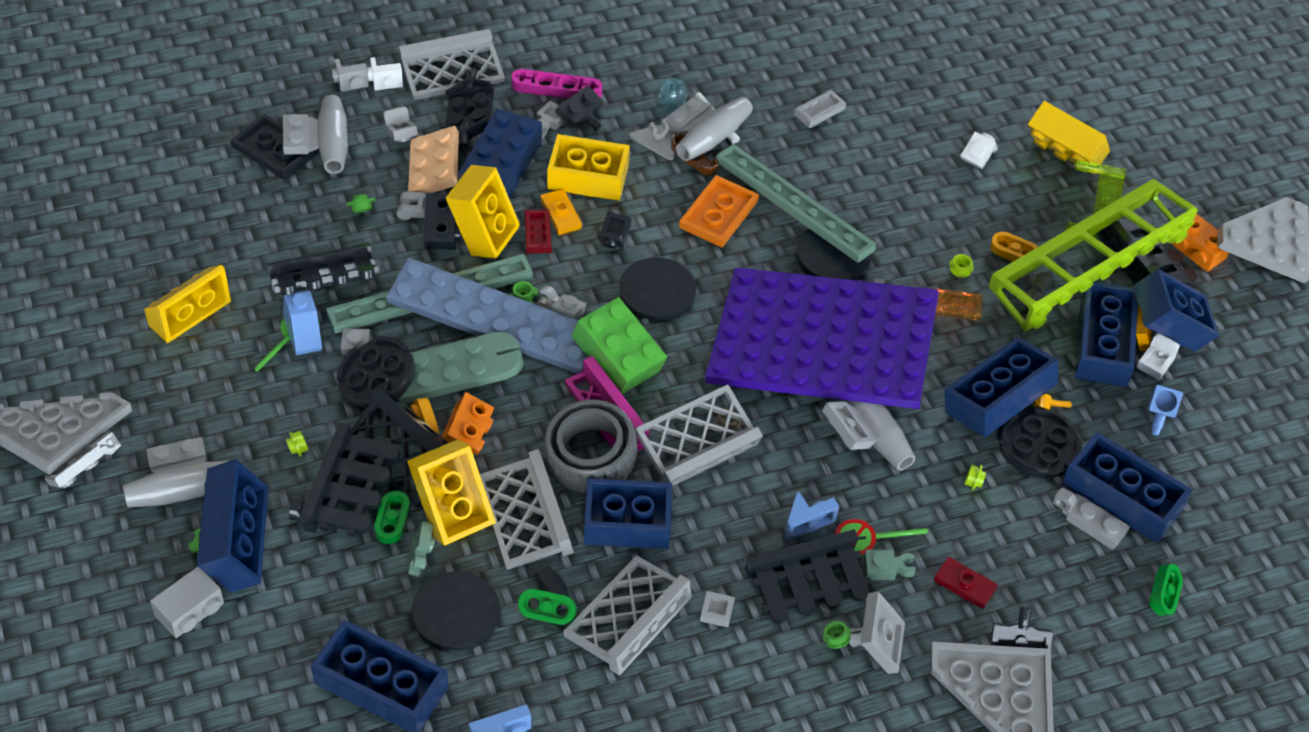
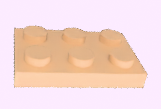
[408,126,459,193]

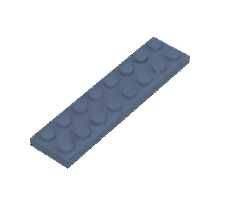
[387,257,588,374]

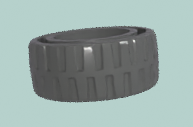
[544,400,638,493]

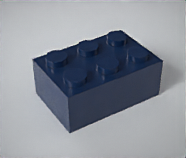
[1134,269,1219,352]
[584,479,672,549]

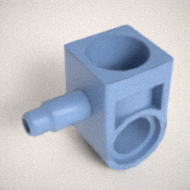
[1147,385,1183,436]

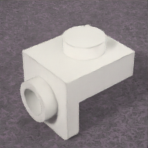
[367,57,403,90]
[960,132,998,169]
[1136,333,1180,380]

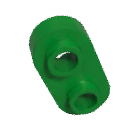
[374,491,410,544]
[1149,564,1183,616]
[518,589,577,625]

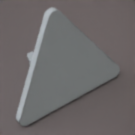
[630,119,676,160]

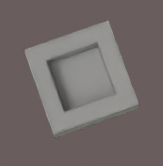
[341,328,370,356]
[700,591,735,627]

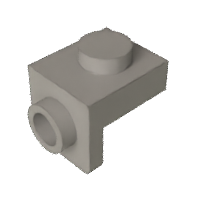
[331,59,369,92]
[383,106,418,142]

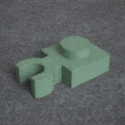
[408,522,435,577]
[864,550,916,580]

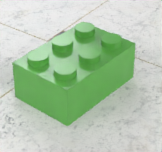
[571,297,667,394]

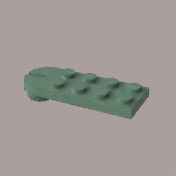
[399,332,524,404]

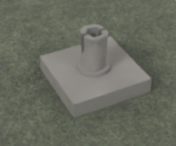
[849,592,905,674]

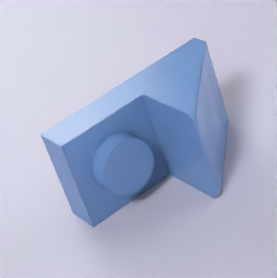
[785,492,839,541]
[469,704,531,732]

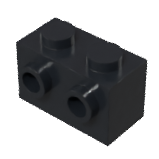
[423,193,461,250]

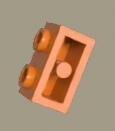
[1171,214,1229,272]
[442,392,494,455]

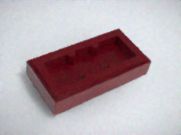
[524,210,552,254]
[934,557,998,610]

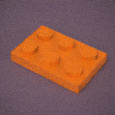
[679,175,759,248]

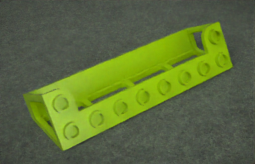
[988,178,1198,332]

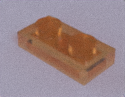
[931,288,982,320]

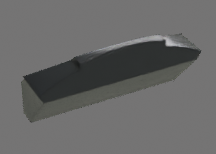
[534,566,569,596]

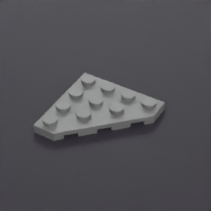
[1218,197,1309,284]
[0,392,132,474]
[931,642,1054,732]

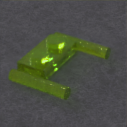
[1066,160,1126,236]

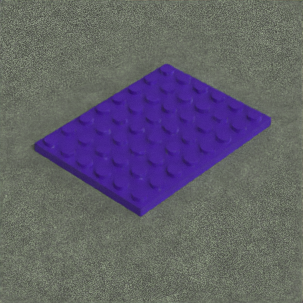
[705,267,939,409]

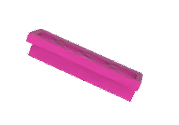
[565,356,649,451]

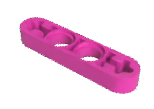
[512,69,602,98]

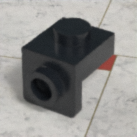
[597,211,632,249]

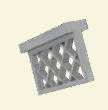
[399,29,505,100]
[635,385,763,486]
[480,449,574,570]
[563,555,692,676]

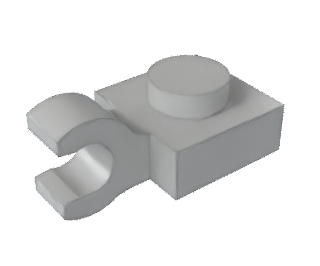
[536,101,564,139]
[538,286,586,320]

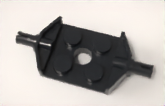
[441,68,494,150]

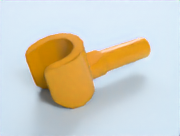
[1034,394,1072,410]

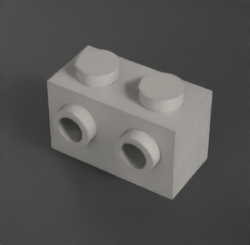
[150,567,224,638]

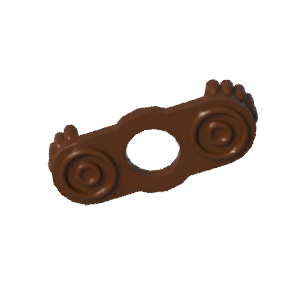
[671,133,719,175]

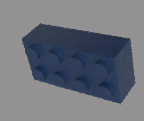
[458,108,542,199]
[1074,281,1138,387]
[944,337,1058,437]
[1062,432,1193,544]
[197,459,269,593]
[311,620,449,732]

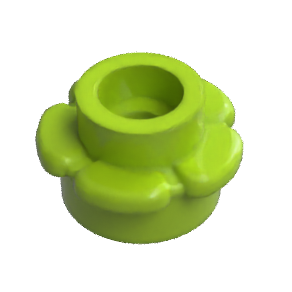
[949,254,974,277]
[286,431,309,457]
[964,464,986,490]

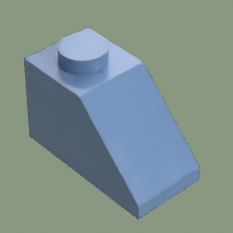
[283,290,322,355]

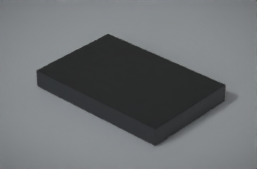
[230,114,319,180]

